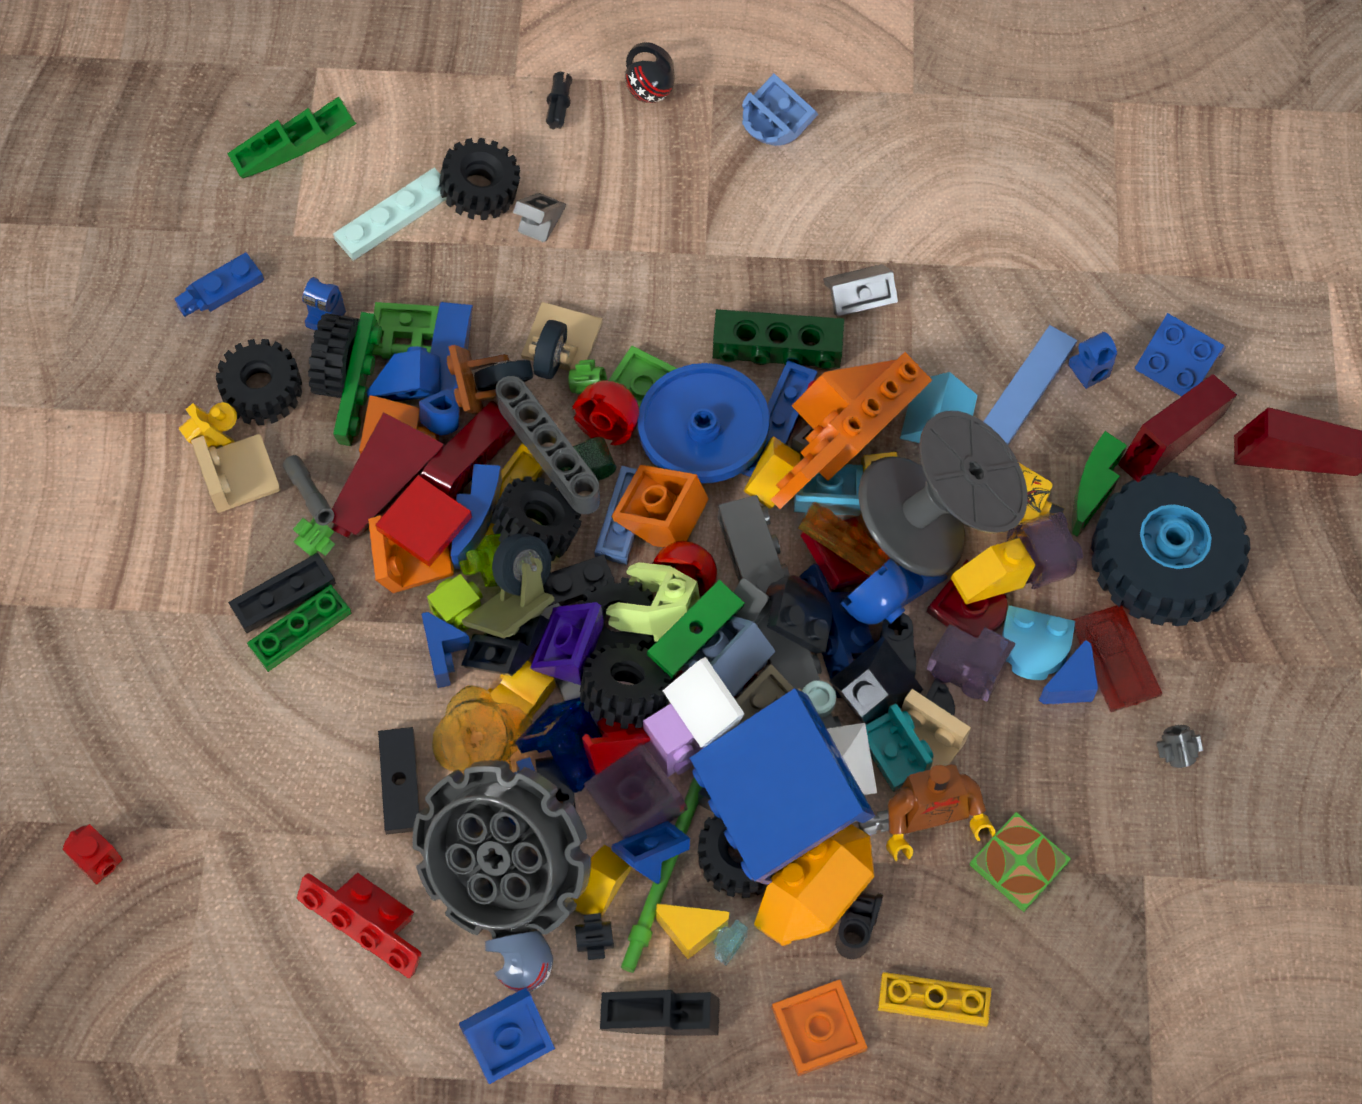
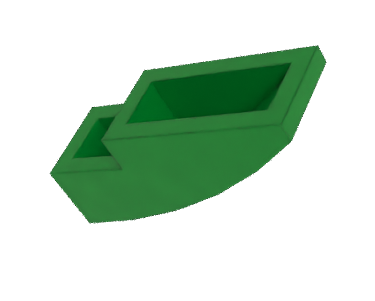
[1072,431,1127,537]

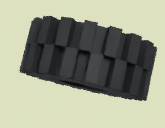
[439,138,520,220]
[308,313,359,398]
[216,339,302,425]
[491,476,582,561]
[577,577,656,652]
[580,643,671,729]
[698,814,776,898]

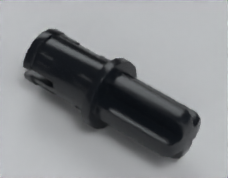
[546,72,572,129]

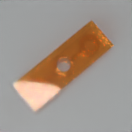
[798,502,895,576]

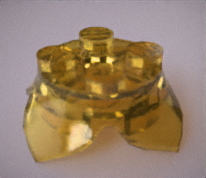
[432,685,533,774]

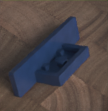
[799,563,875,698]

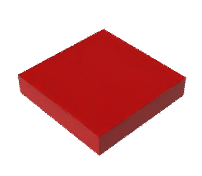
[375,475,472,567]

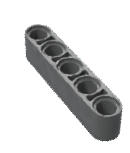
[496,376,600,514]

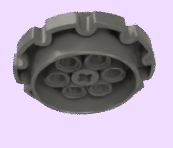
[412,760,591,939]

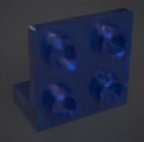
[515,697,603,793]

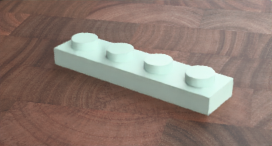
[333,168,447,261]

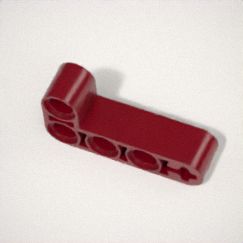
[421,401,516,501]

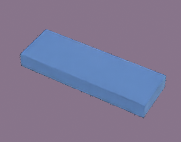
[594,466,637,565]

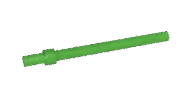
[621,777,702,973]

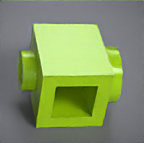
[427,574,483,632]

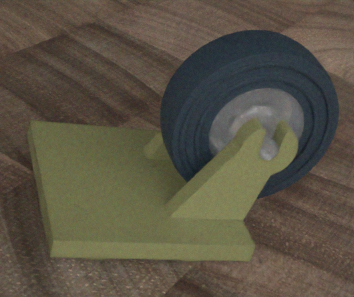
[462,533,555,638]

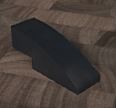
[600,990,720,1036]

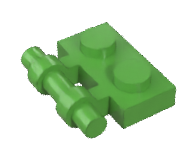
[372,302,439,359]

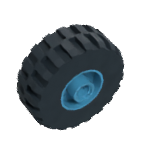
[1091,472,1250,626]

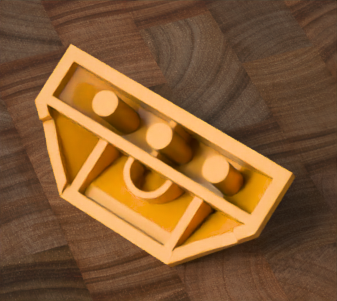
[754,824,875,946]

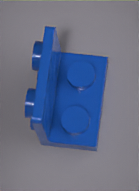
[1135,313,1227,396]

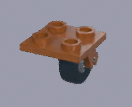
[447,345,533,415]

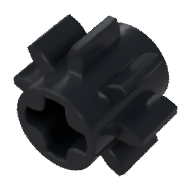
[575,913,614,960]

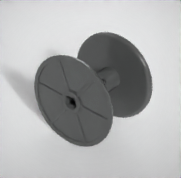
[858,411,1028,577]

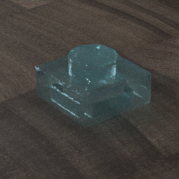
[713,920,748,966]

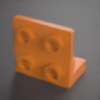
[368,515,454,593]

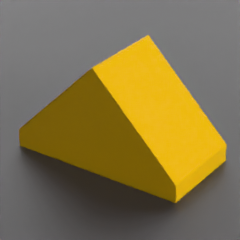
[744,436,800,509]
[573,845,632,918]
[656,904,729,959]

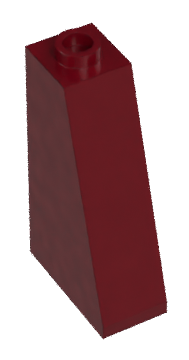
[1118,374,1237,482]
[1234,407,1362,476]
[331,412,445,538]

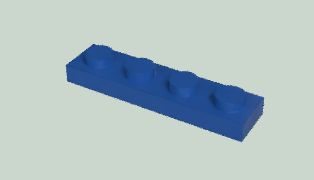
[741,360,818,477]

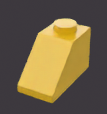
[951,538,1036,604]

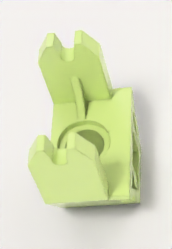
[606,562,700,642]

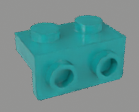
[866,703,934,792]

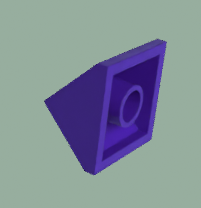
[530,602,604,685]

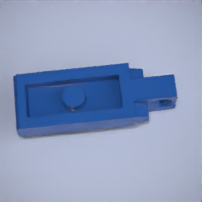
[174,252,264,317]

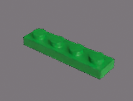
[333,312,382,446]

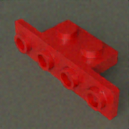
[297,872,422,978]

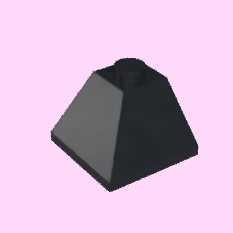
[829,637,924,725]

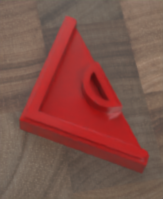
[582,728,650,776]

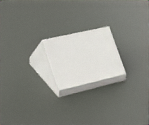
[663,657,745,748]

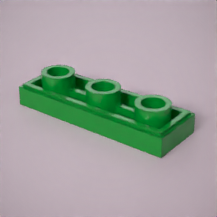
[647,579,745,678]
[247,585,352,672]

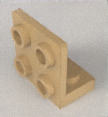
[191,434,280,513]
[871,689,971,768]

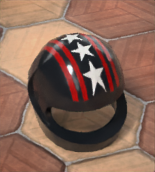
[625,42,675,103]

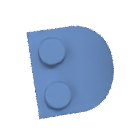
[742,73,818,146]

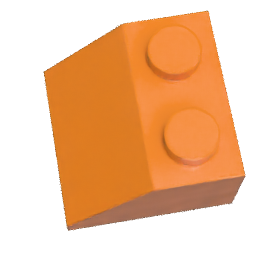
[611,465,709,548]

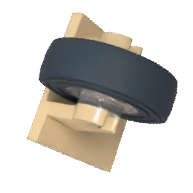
[521,302,603,379]

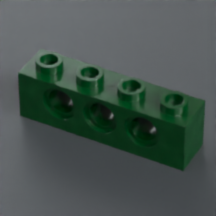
[712,309,844,369]

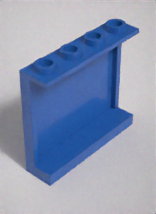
[690,688,875,885]

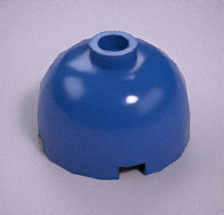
[840,558,909,624]

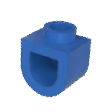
[419,389,459,435]

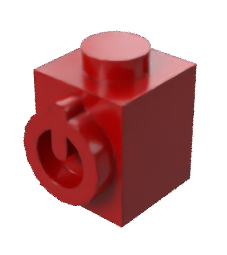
[62,824,123,885]

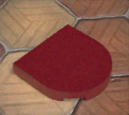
[926,559,1008,638]

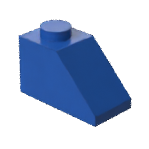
[367,346,440,402]

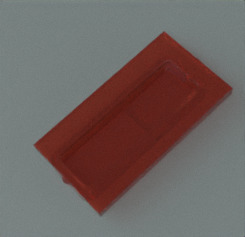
[1072,605,1163,712]

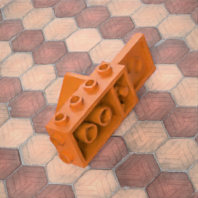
[771,352,932,509]

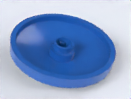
[638,363,770,483]

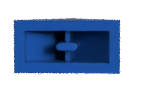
[1039,640,1098,704]

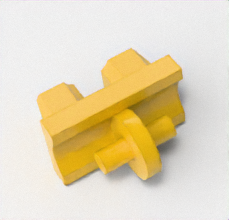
[179,402,237,448]

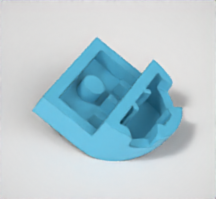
[999,605,1075,680]

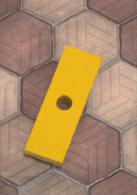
[878,972,992,1027]

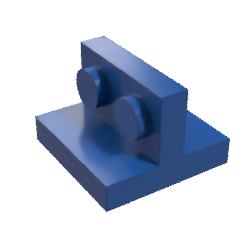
[459,987,555,1084]

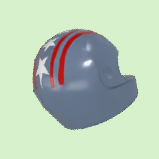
[485,931,553,992]

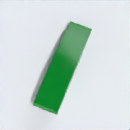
[227,96,356,179]

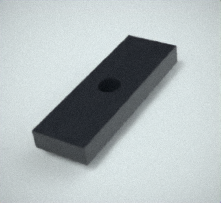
[378,727,420,835]

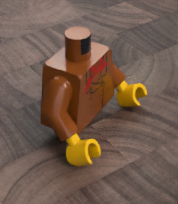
[886,764,995,861]

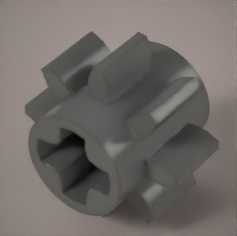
[1156,725,1203,768]

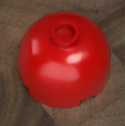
[572,380,639,446]
[652,541,717,598]

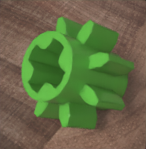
[568,359,607,394]
[293,518,335,556]

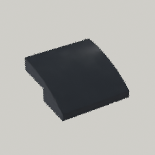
[461,615,550,676]

